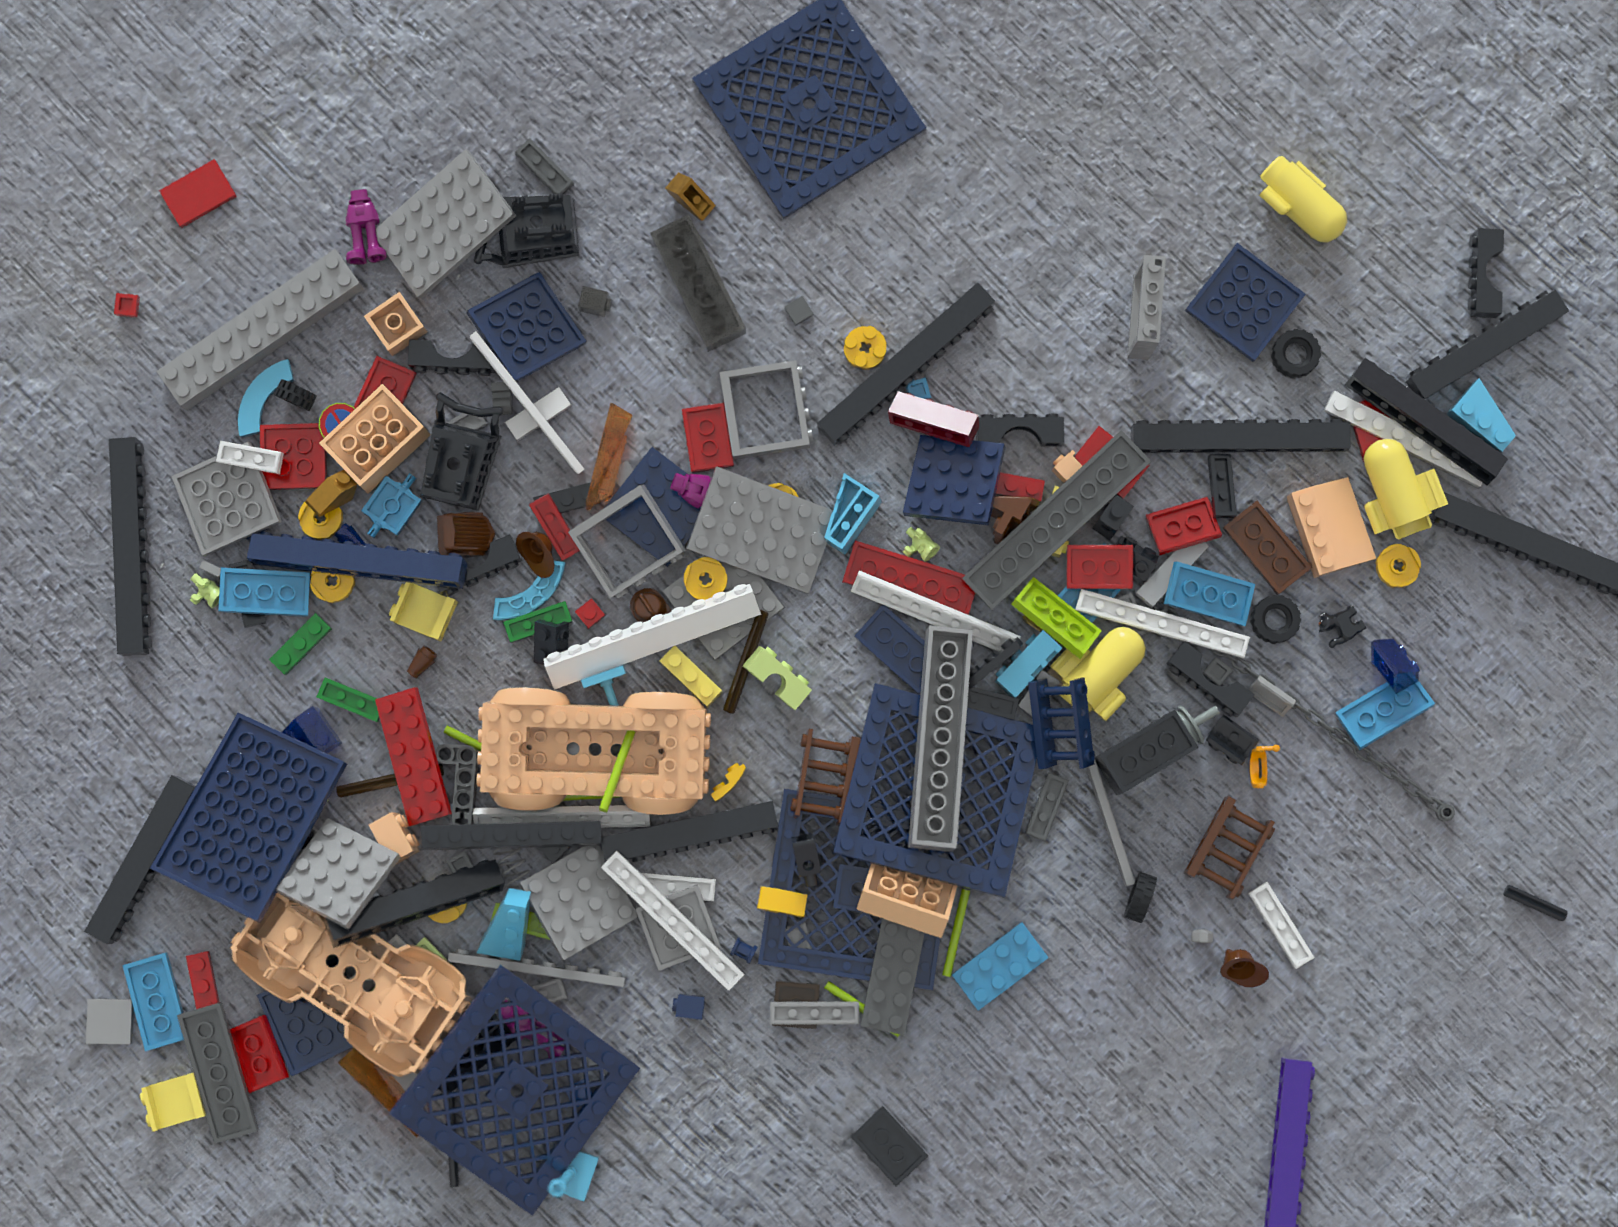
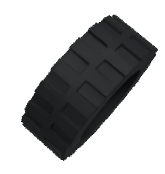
[1271,329,1321,379]
[1250,595,1301,644]
[1124,872,1157,923]

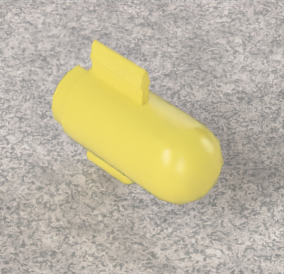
[1259,156,1347,242]
[1363,439,1448,540]
[1050,627,1146,722]

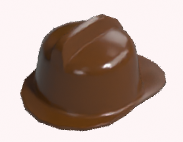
[516,532,555,578]
[630,588,672,623]
[1220,949,1269,987]

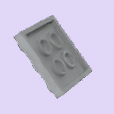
[635,884,721,971]

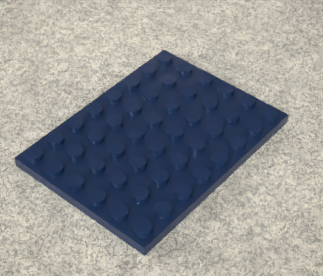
[150,713,347,923]

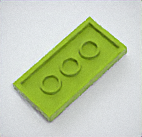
[1011,577,1102,659]

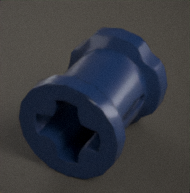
[730,937,758,964]

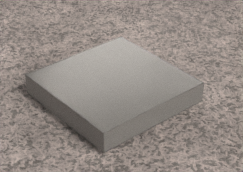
[86,999,134,1044]

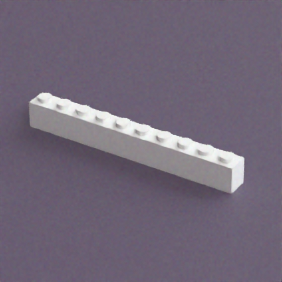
[544,584,761,690]

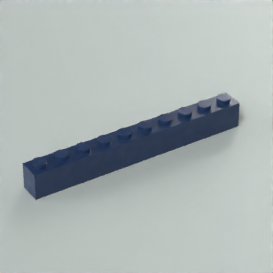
[247,532,468,589]

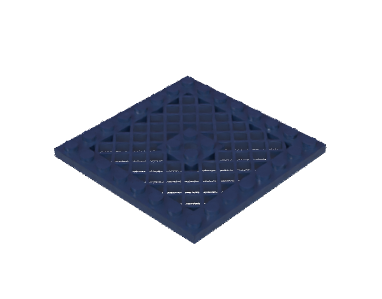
[692,0,926,219]
[833,683,1037,898]
[758,789,951,990]
[389,964,640,1216]

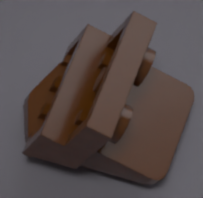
[991,496,1040,544]
[437,512,496,558]

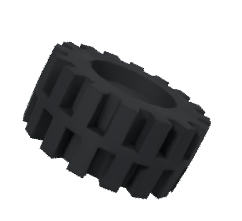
[274,379,317,411]

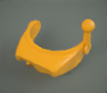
[1249,744,1280,788]

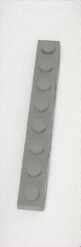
[448,949,626,987]

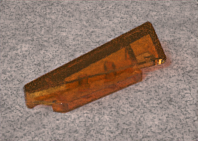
[586,403,632,510]
[338,1048,419,1137]

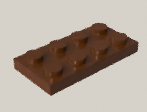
[1223,500,1312,595]

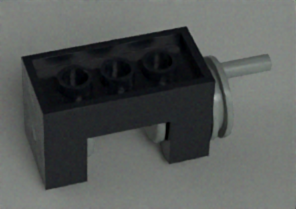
[1095,705,1220,795]

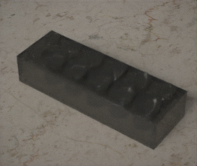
[650,214,746,352]

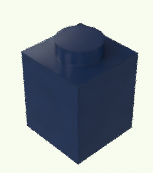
[672,993,705,1020]

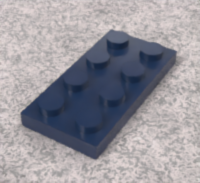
[854,604,925,695]

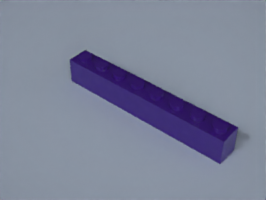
[1264,1057,1315,1227]

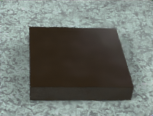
[772,981,820,1029]

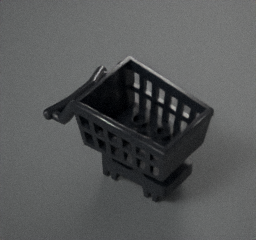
[474,193,580,268]
[420,392,504,511]

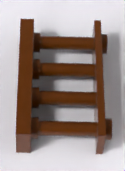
[790,729,861,826]
[1184,796,1275,899]

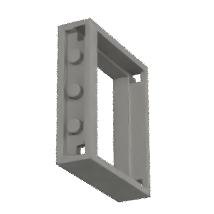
[1127,255,1166,360]
[720,360,813,460]
[568,485,686,599]

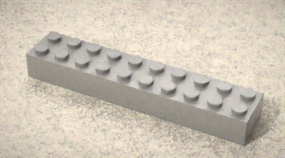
[156,249,364,411]
[908,625,973,852]

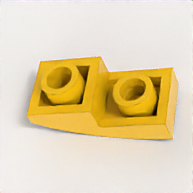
[711,763,746,802]
[757,886,807,917]

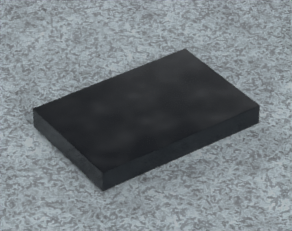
[850,1106,928,1186]

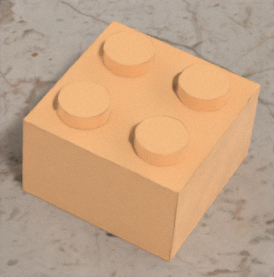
[364,292,427,356]
[369,812,420,864]

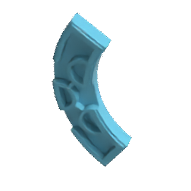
[238,359,294,438]
[493,561,566,621]

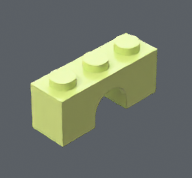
[743,646,812,710]

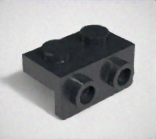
[1116,536,1159,581]
[534,619,569,666]
[1206,714,1259,765]

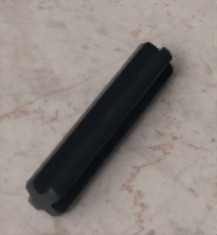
[1503,885,1568,921]

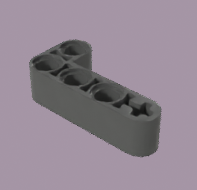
[435,744,479,825]

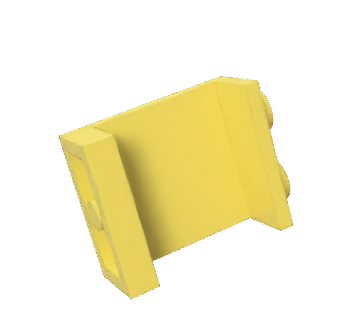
[389,582,458,642]
[140,1072,206,1132]

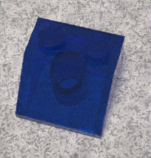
[1371,639,1420,694]
[282,706,342,754]

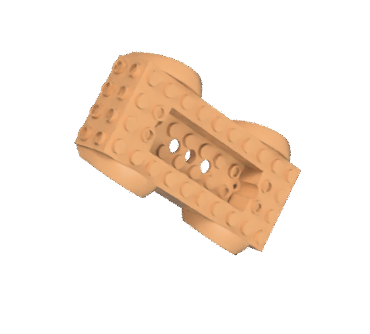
[477,688,711,815]
[230,893,472,1077]

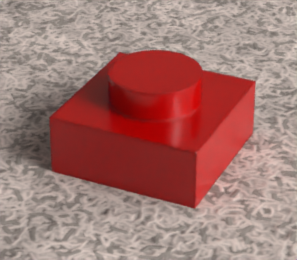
[114,293,140,318]
[575,598,606,629]

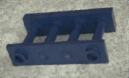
[1028,677,1095,769]

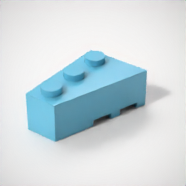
[1446,378,1516,452]
[824,473,882,555]
[995,630,1062,698]
[477,888,531,961]

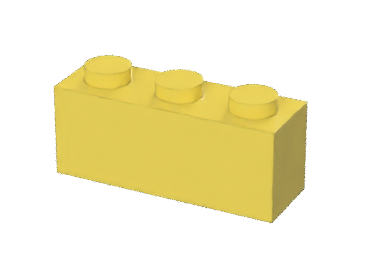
[660,646,723,708]

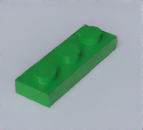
[503,601,573,643]
[269,613,332,675]
[316,677,380,722]

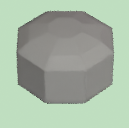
[1191,929,1213,943]

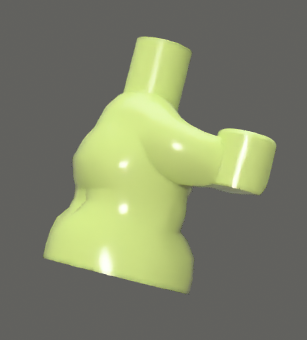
[902,527,940,562]
[190,573,220,608]

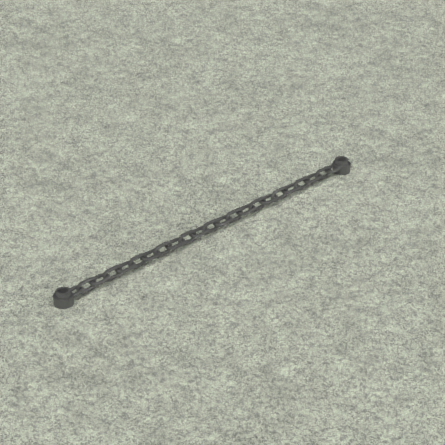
[1150,598,1455,821]

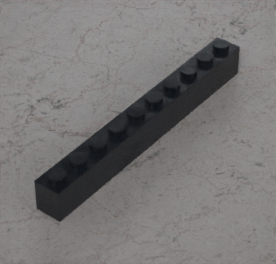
[817,282,995,446]
[1131,419,1351,453]
[109,437,152,656]
[1429,492,1618,599]

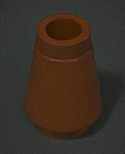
[407,645,437,679]

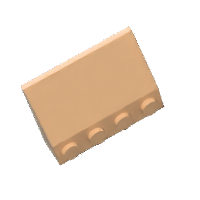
[319,384,431,494]
[1286,477,1376,578]
[857,863,957,938]

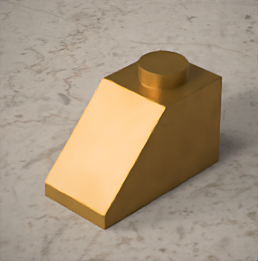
[665,172,716,221]
[305,470,358,517]

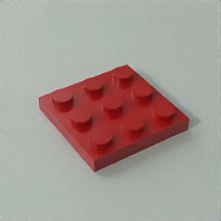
[260,423,327,490]

